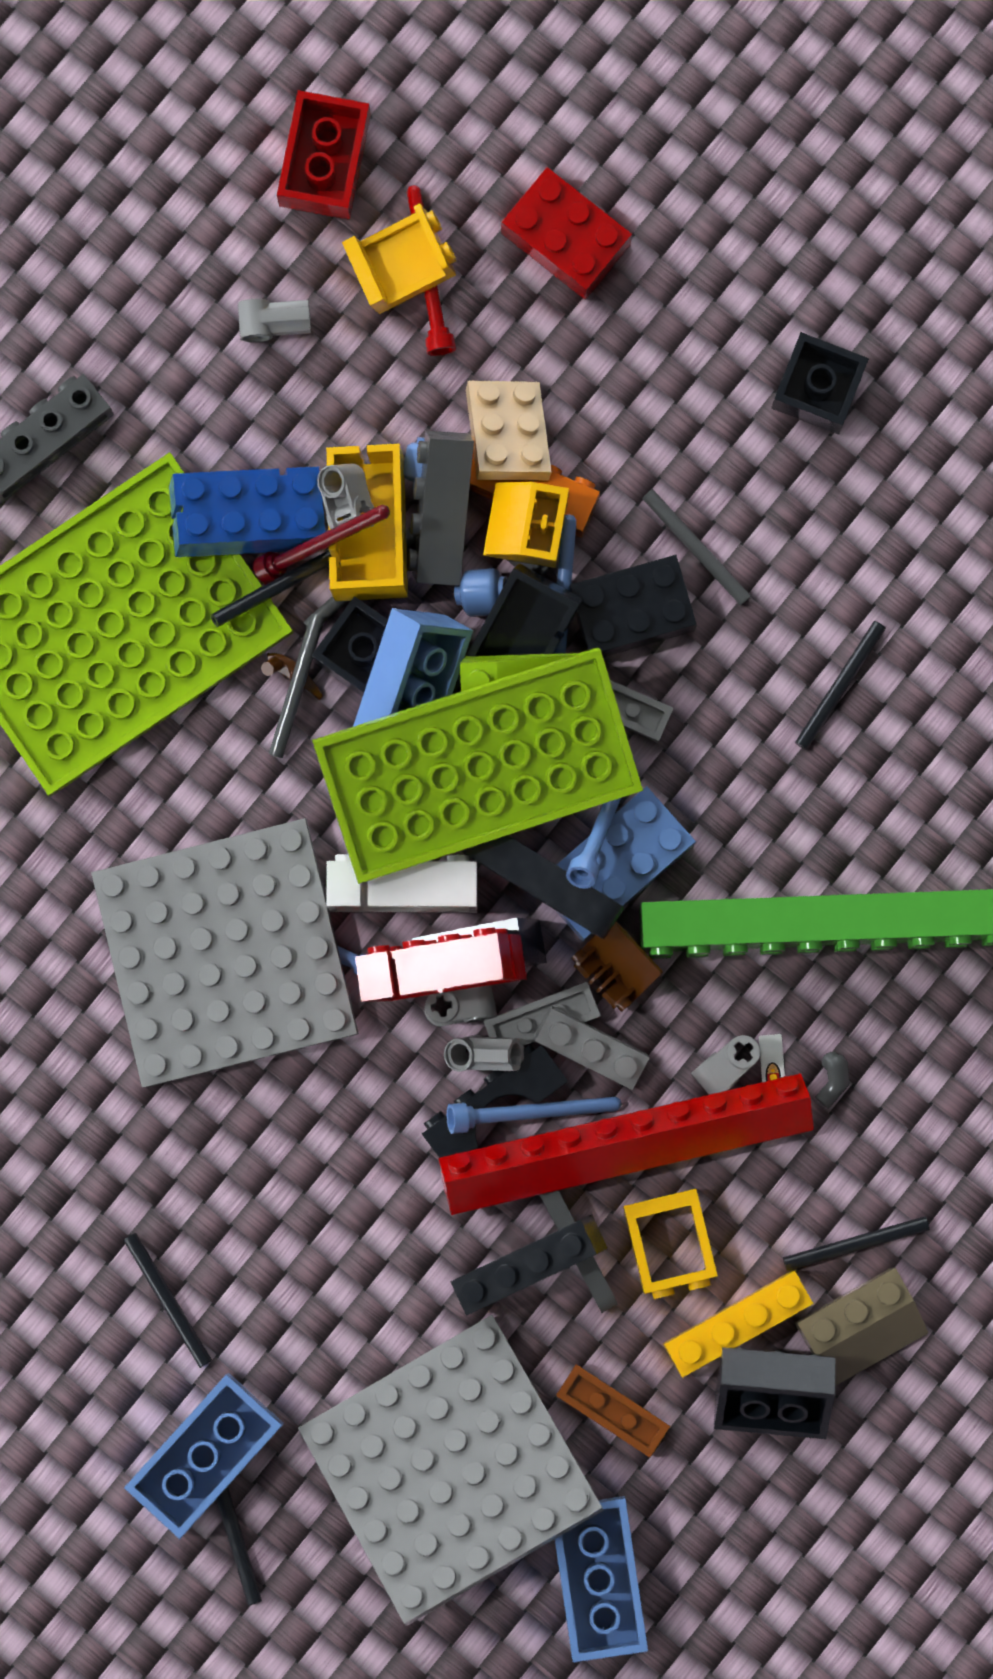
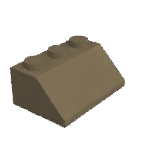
[794,1268,928,1386]

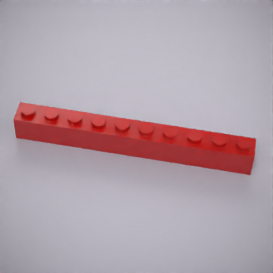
[438,1073,814,1215]

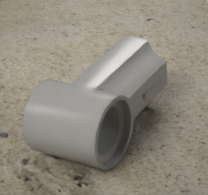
[238,299,311,342]
[444,1034,524,1072]

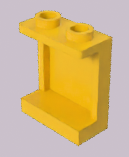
[342,203,457,314]

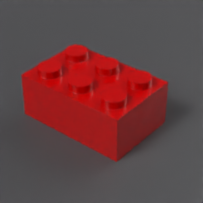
[277,90,371,220]
[501,167,632,300]

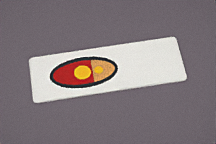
[759,1034,785,1082]

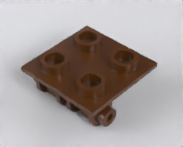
[571,922,663,1012]

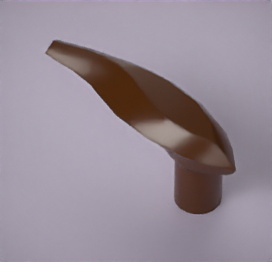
[261,653,323,701]

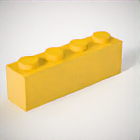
[662,1271,814,1378]

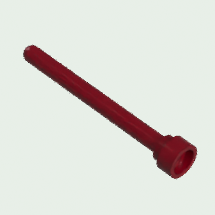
[253,505,390,584]

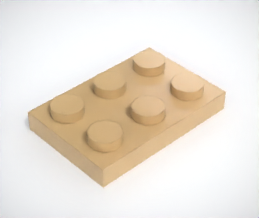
[466,381,552,480]

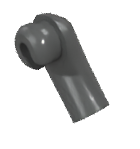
[815,1051,850,1109]

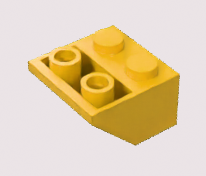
[483,482,569,568]

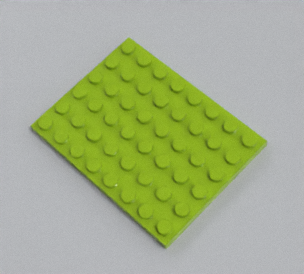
[0,452,293,797]

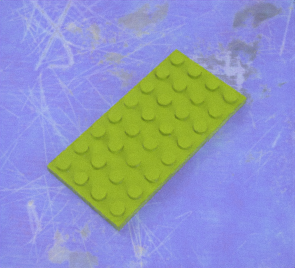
[312,647,643,884]

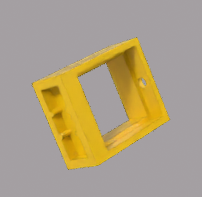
[622,1189,718,1299]

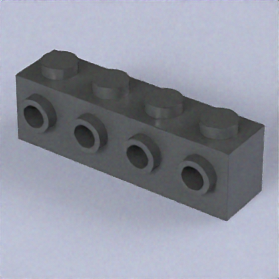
[0,374,114,505]
[407,430,474,585]

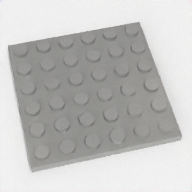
[91,818,359,1088]
[298,1315,604,1626]

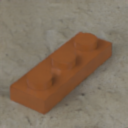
[556,1364,670,1458]

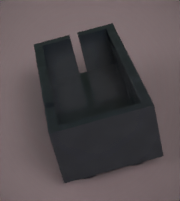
[452,563,584,694]

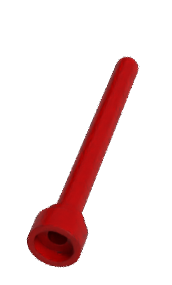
[407,185,456,356]

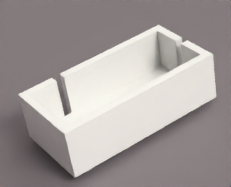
[326,854,477,913]

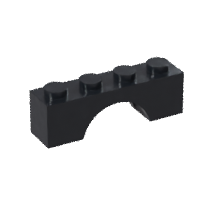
[422,1045,568,1158]
[450,1214,608,1316]

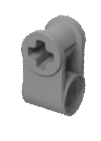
[317,463,374,529]
[424,985,497,1026]
[690,1035,760,1094]

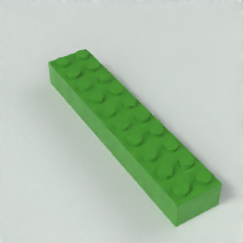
[639,889,993,959]

